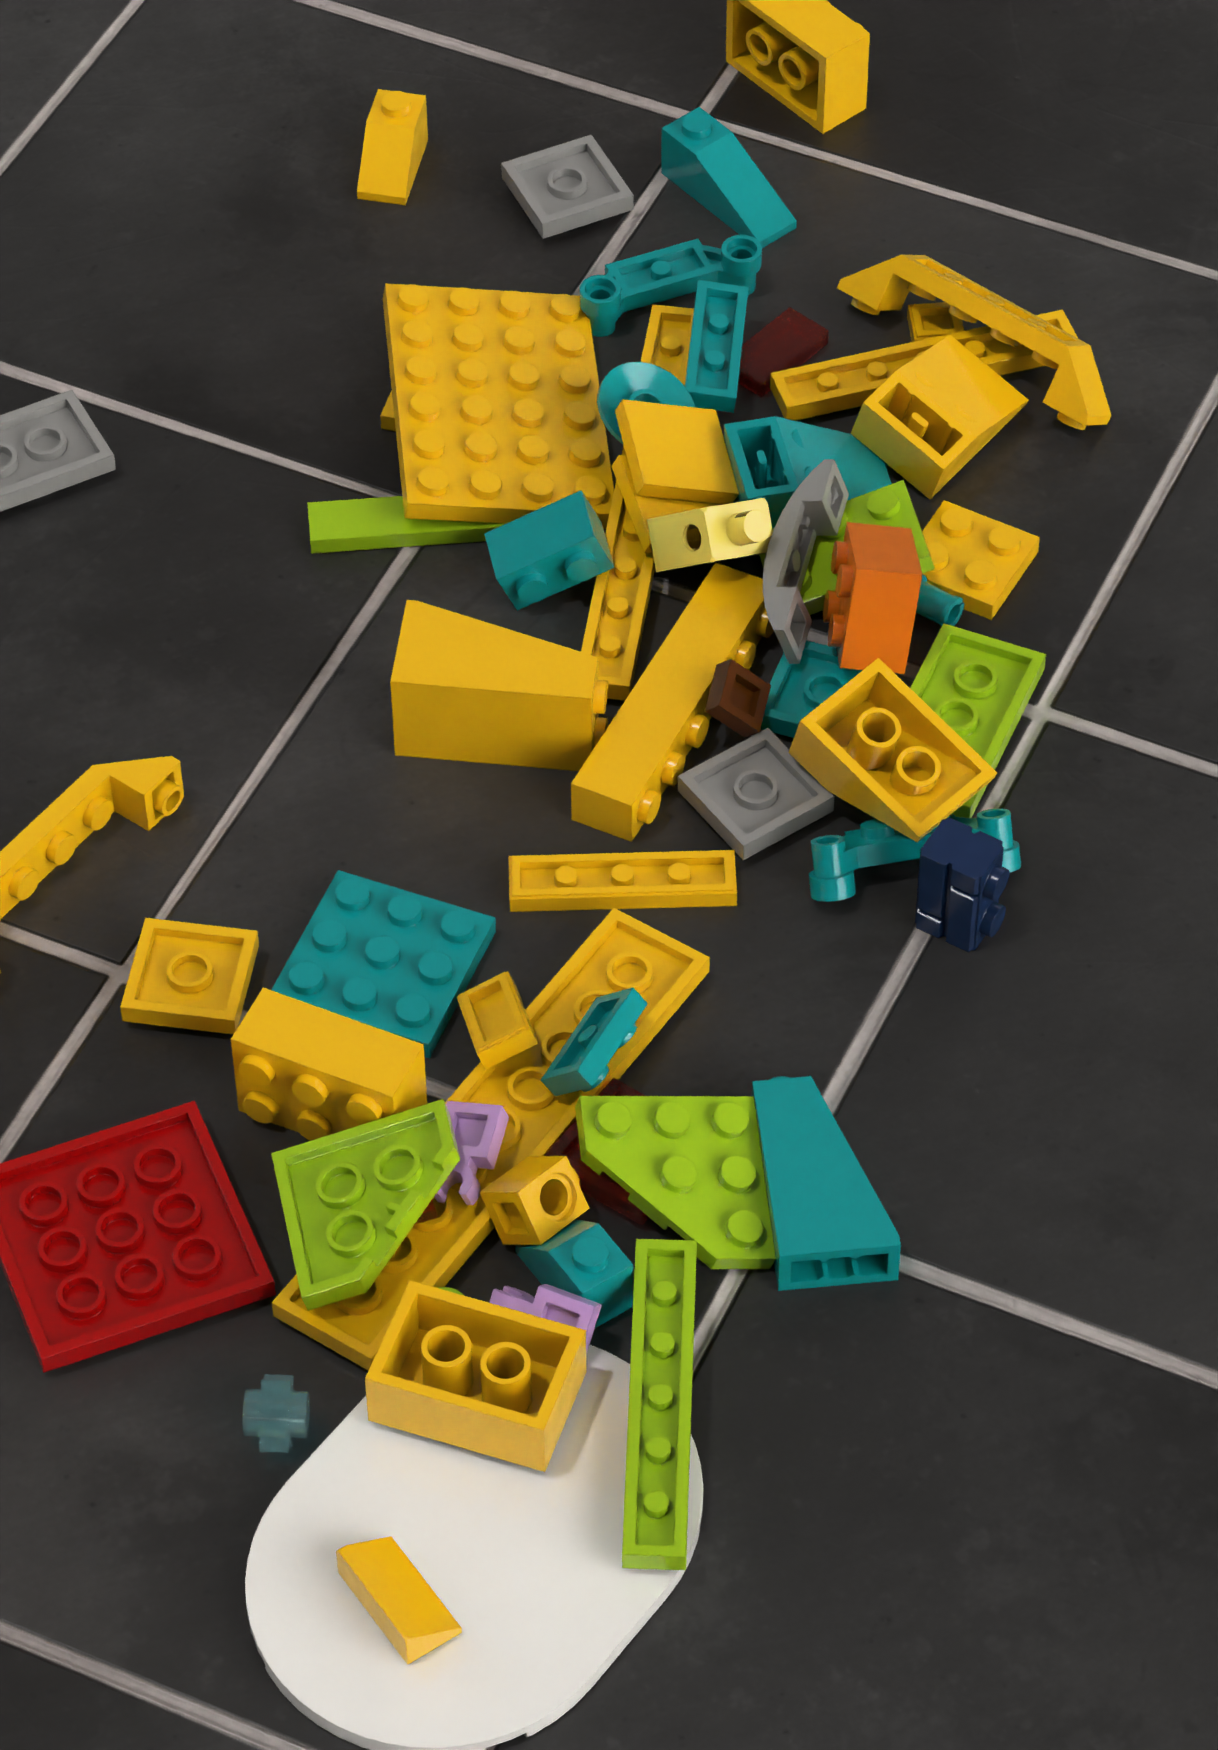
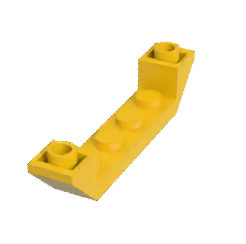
[837,255,1112,430]
[0,756,184,974]

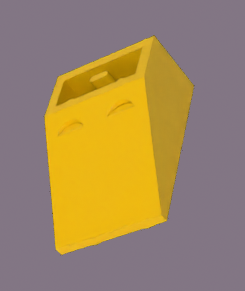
[851,335,1029,500]

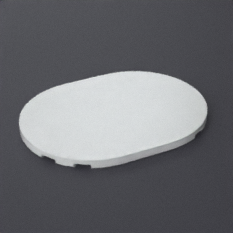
[245,1345,703,1750]

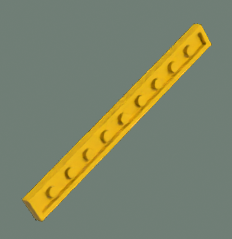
[581,304,694,701]

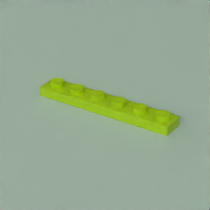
[622,1239,697,1570]

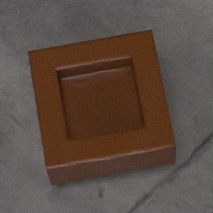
[705,659,771,738]

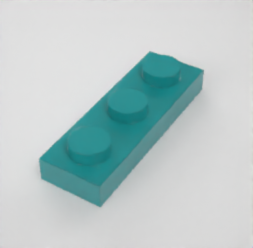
[684,280,749,413]

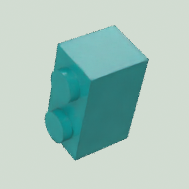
[484,490,615,611]

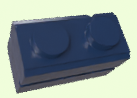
[915,817,1010,953]

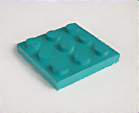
[271,870,496,1059]

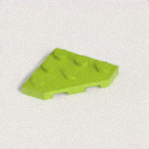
[575,1096,776,1269]
[271,1099,460,1311]

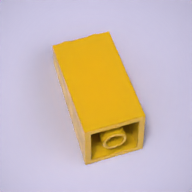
[390,600,608,771]

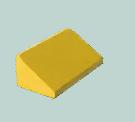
[336,1536,462,1665]

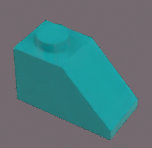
[515,1219,633,1328]

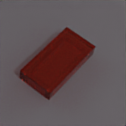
[738,307,829,397]

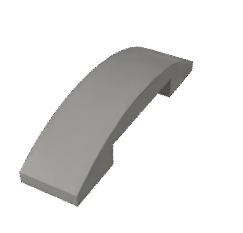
[763,459,849,664]

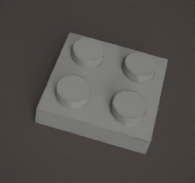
[501,134,634,239]
[678,728,835,860]

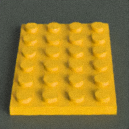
[382,283,614,529]

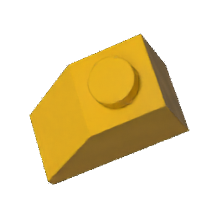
[357,89,428,206]

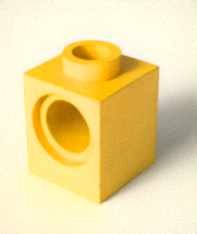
[480,1156,590,1245]

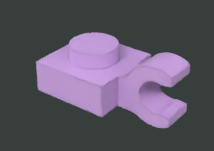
[489,1284,602,1354]

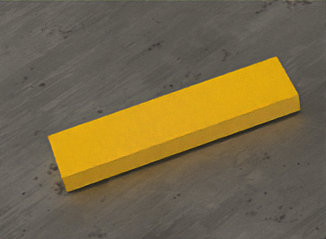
[508,850,737,912]

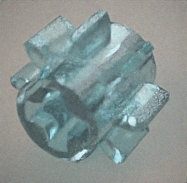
[243,1374,310,1453]

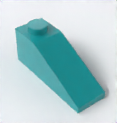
[661,107,797,248]

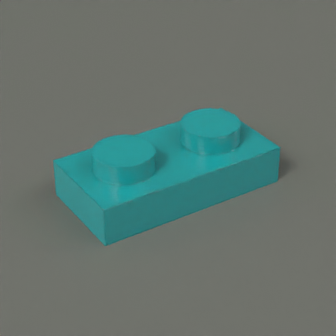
[541,987,648,1096]

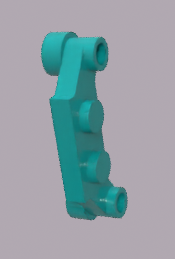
[580,235,762,337]
[808,809,1021,902]

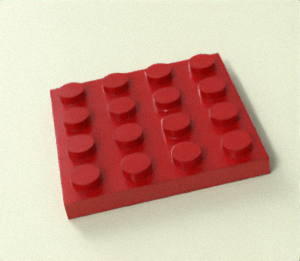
[0,1100,276,1373]

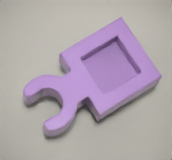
[434,1101,509,1206]

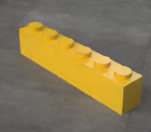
[571,562,774,842]

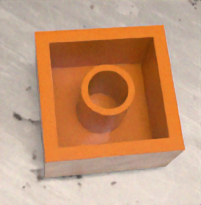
[823,522,923,674]

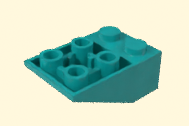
[724,416,892,529]

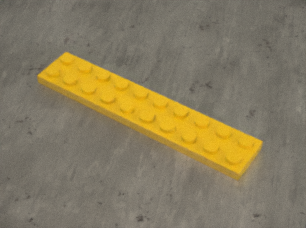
[272,908,710,1371]

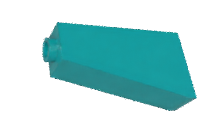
[752,1076,901,1291]

